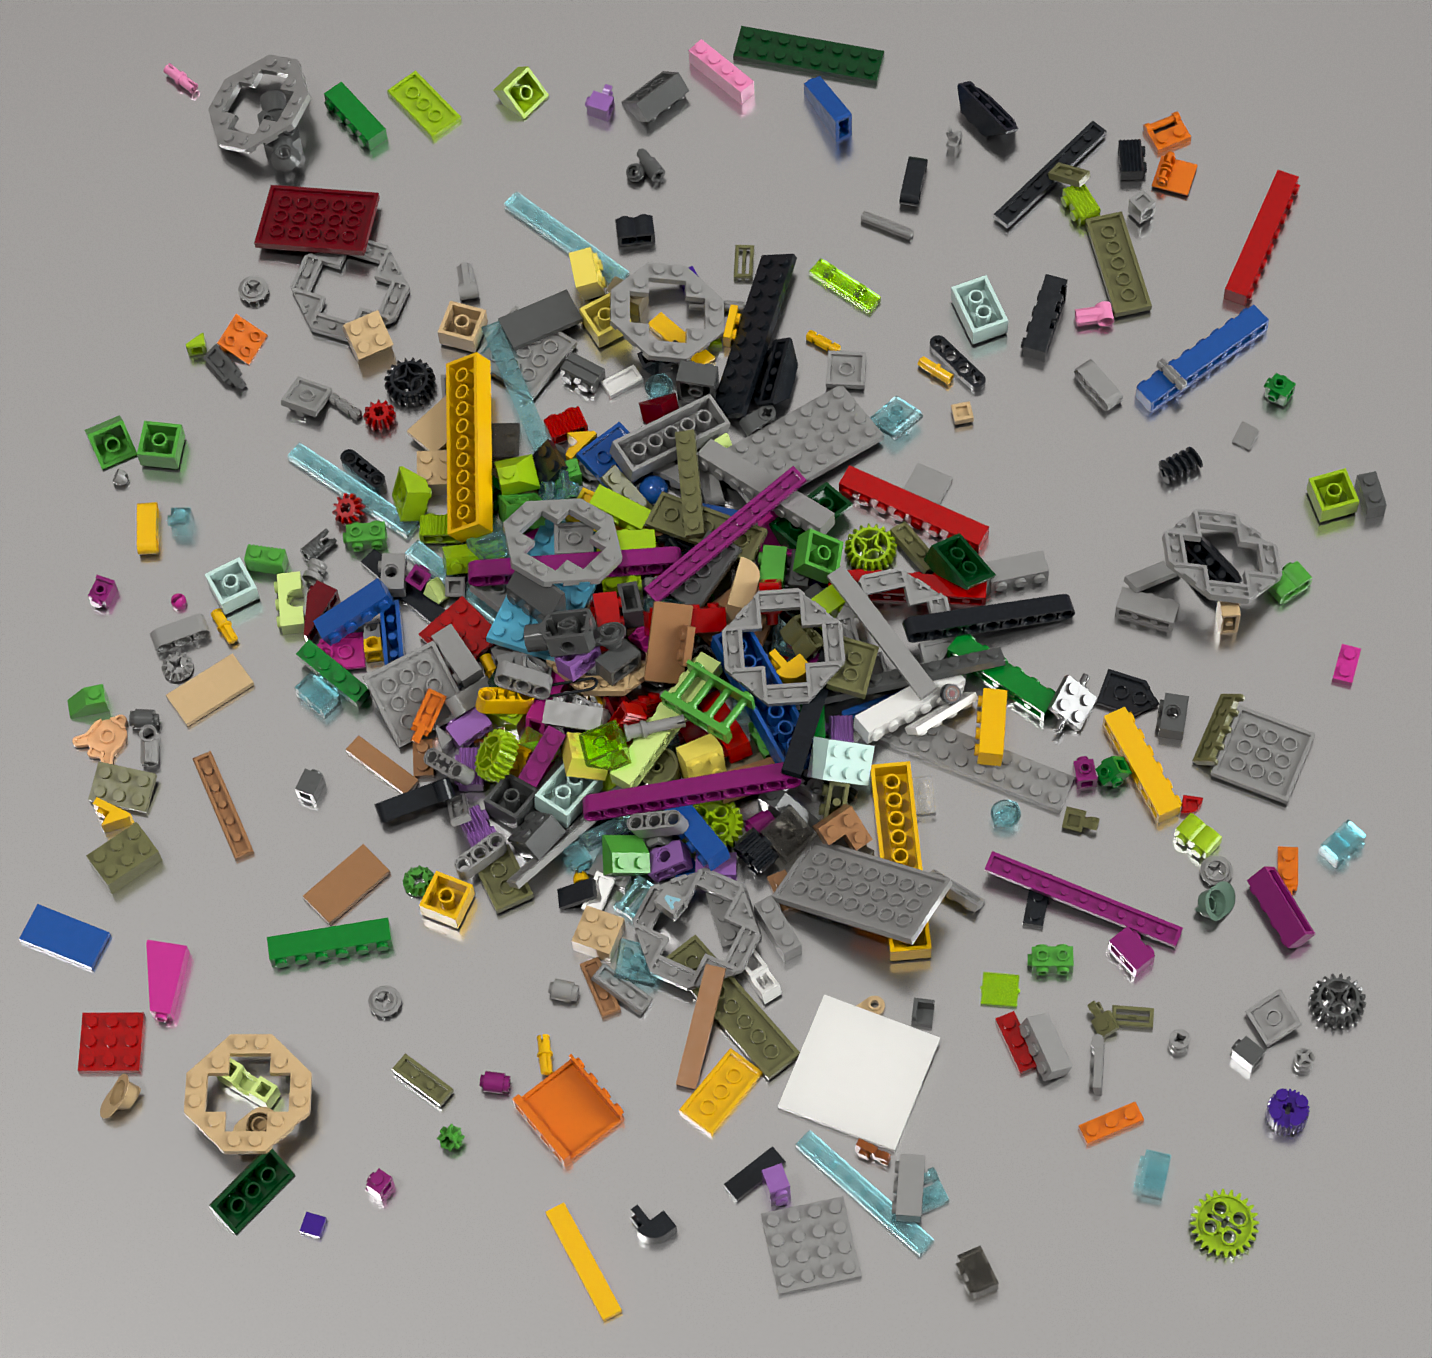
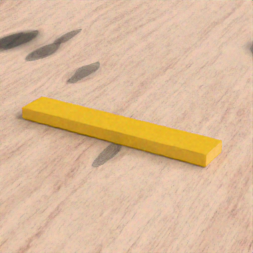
[545,1202,622,1322]

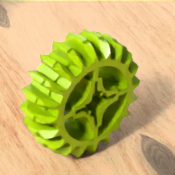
[844,523,897,571]
[474,729,519,783]

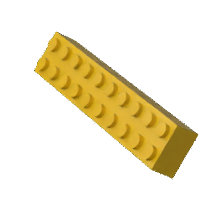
[446,352,493,543]
[870,761,932,961]

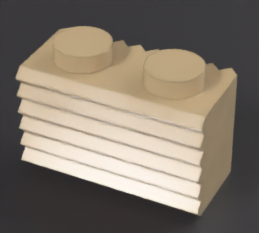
[1216,601,1241,634]

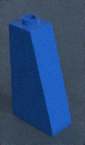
[804,76,852,142]

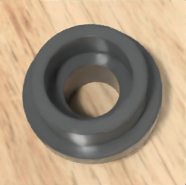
[626,163,644,182]

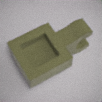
[1062,806,1100,832]
[1087,1001,1120,1039]

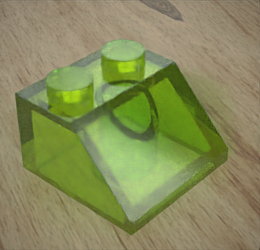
[579,720,632,771]

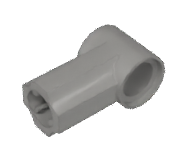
[457,262,479,300]
[139,725,160,767]

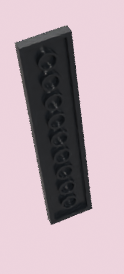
[715,254,797,418]

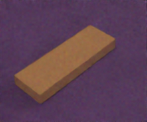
[579,957,621,1020]

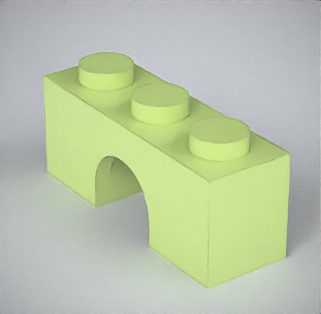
[274,571,305,635]
[216,1058,281,1108]

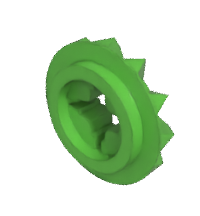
[403,865,434,897]

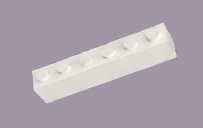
[853,675,966,744]

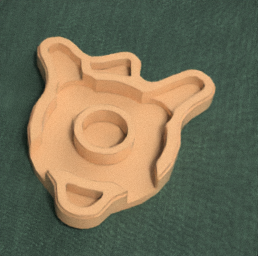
[72,715,128,764]

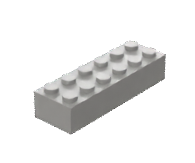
[610,394,730,482]

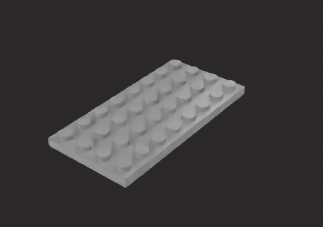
[727,386,884,503]
[772,837,953,945]

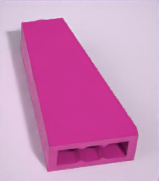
[525,670,569,743]
[146,940,190,1022]

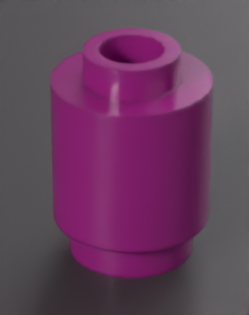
[744,810,775,835]
[479,1071,511,1094]

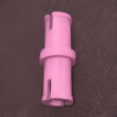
[163,63,198,94]

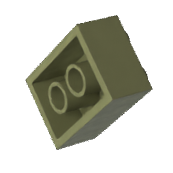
[86,822,163,894]

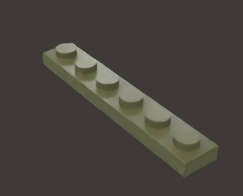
[675,429,706,539]

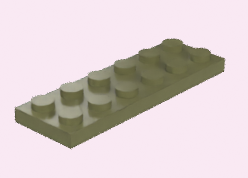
[1085,211,1152,317]
[645,491,768,562]

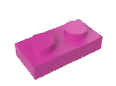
[1332,644,1361,686]

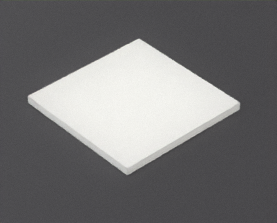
[778,994,940,1152]

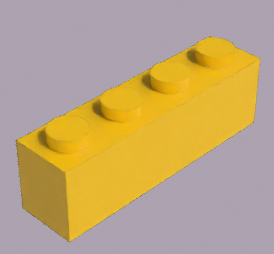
[974,688,1007,766]

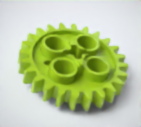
[682,800,744,847]
[1189,1189,1259,1259]

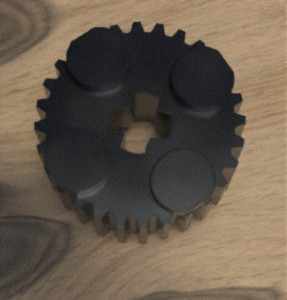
[733,827,780,875]

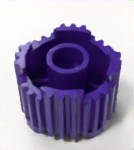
[1265,1088,1310,1137]

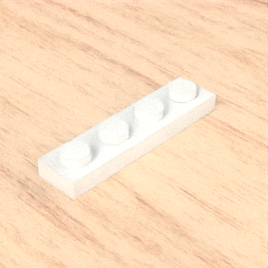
[905,692,978,737]

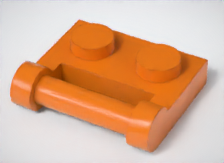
[1143,111,1191,154]

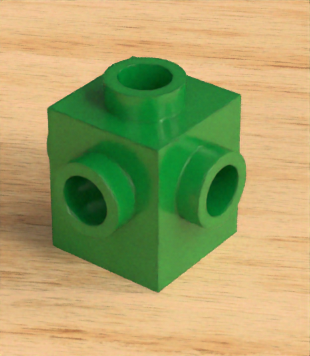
[1264,373,1296,407]
[1095,756,1132,787]

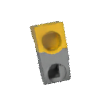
[363,623,384,662]

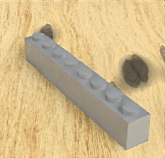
[697,439,835,534]

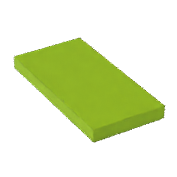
[387,70,461,140]

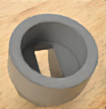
[112,469,129,486]

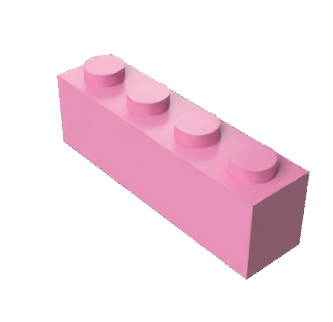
[688,39,754,105]

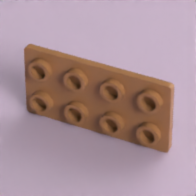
[644,601,696,684]

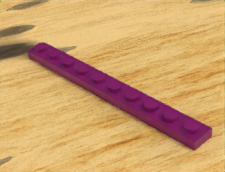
[644,466,806,602]
[984,851,1183,948]

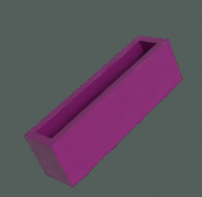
[1247,866,1316,948]

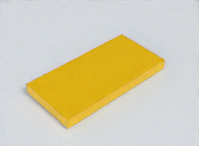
[679,1048,763,1137]

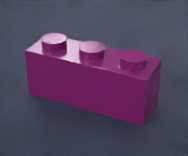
[518,725,566,788]

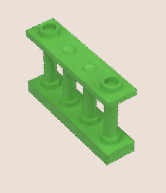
[660,659,756,744]

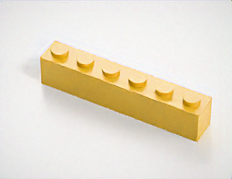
[1103,707,1182,823]

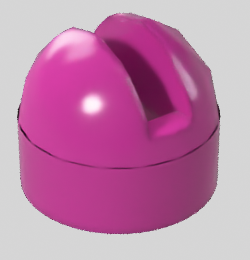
[171,593,187,610]

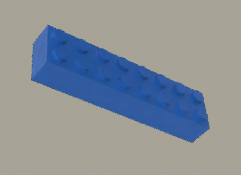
[710,632,813,770]

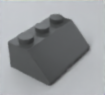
[621,71,689,123]
[506,571,566,623]

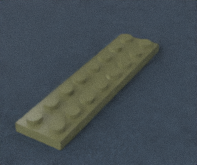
[666,934,800,1081]

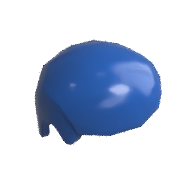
[639,475,668,505]

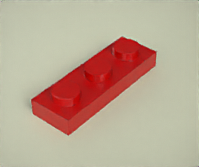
[995,1011,1037,1075]

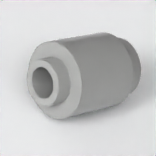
[548,978,579,1003]

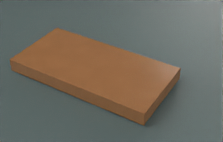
[303,844,390,925]

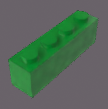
[324,82,388,151]
[296,639,371,708]

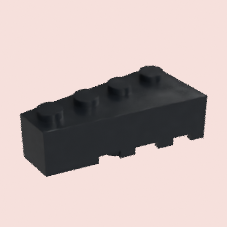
[1021,274,1068,362]

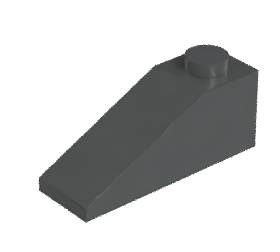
[758,790,820,838]

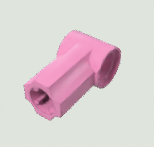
[1075,301,1114,327]

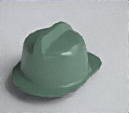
[1195,881,1236,921]

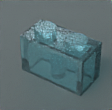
[294,672,342,719]
[1318,819,1366,869]
[1134,1149,1171,1201]

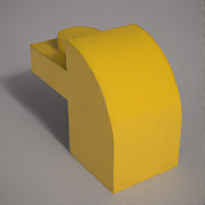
[769,649,808,684]

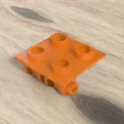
[1151,151,1198,196]
[217,314,267,365]

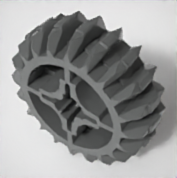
[1309,973,1366,1029]

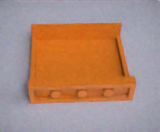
[512,1054,624,1167]

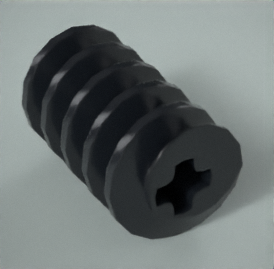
[1158,446,1203,484]

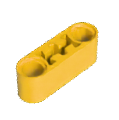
[137,502,159,555]
[475,687,535,714]

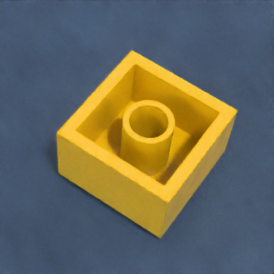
[419,871,475,929]

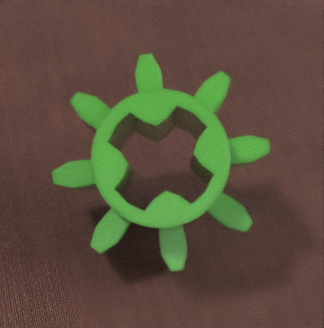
[437,1124,465,1152]

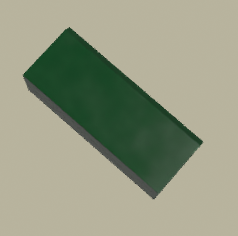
[769,482,853,549]
[209,1148,295,1234]

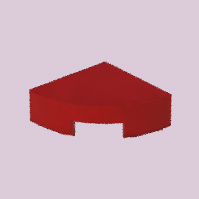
[1180,795,1203,816]

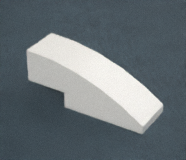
[743,950,782,1004]

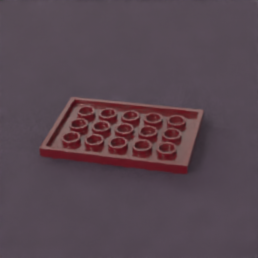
[254,185,380,256]

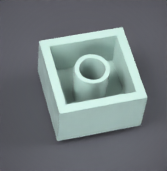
[205,557,260,615]

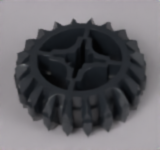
[384,357,436,407]

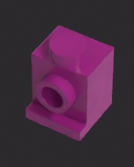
[405,564,432,591]
[88,575,118,609]
[1073,756,1097,789]
[365,1168,395,1201]

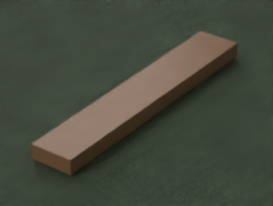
[192,751,255,861]
[676,964,726,1090]

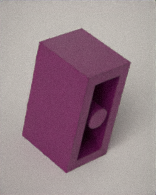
[1108,926,1155,977]

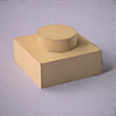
[951,401,974,425]

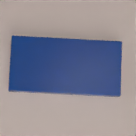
[19,904,111,970]

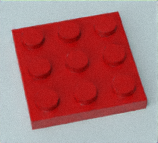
[418,596,494,670]
[78,1012,145,1074]

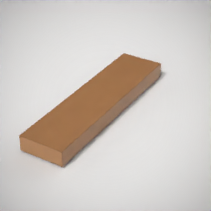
[346,735,419,794]

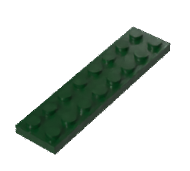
[733,26,884,85]

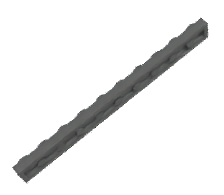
[825,647,1006,704]

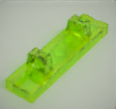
[809,258,881,314]

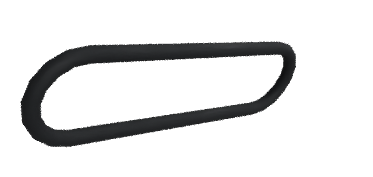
[535,677,598,700]

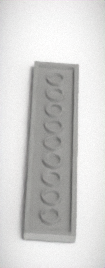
[876,716,1075,814]

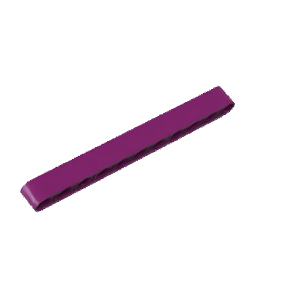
[468,546,682,586]
[582,762,801,821]

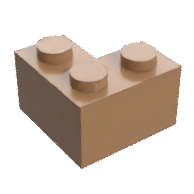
[812,804,873,851]

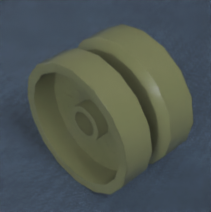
[639,747,681,786]

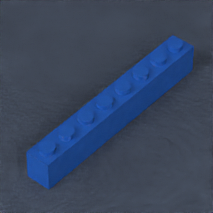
[1135,305,1269,412]

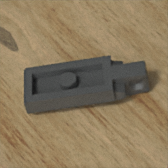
[203,344,247,390]

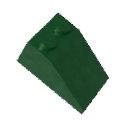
[924,533,996,590]

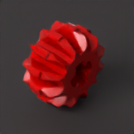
[363,399,396,433]
[332,493,366,526]

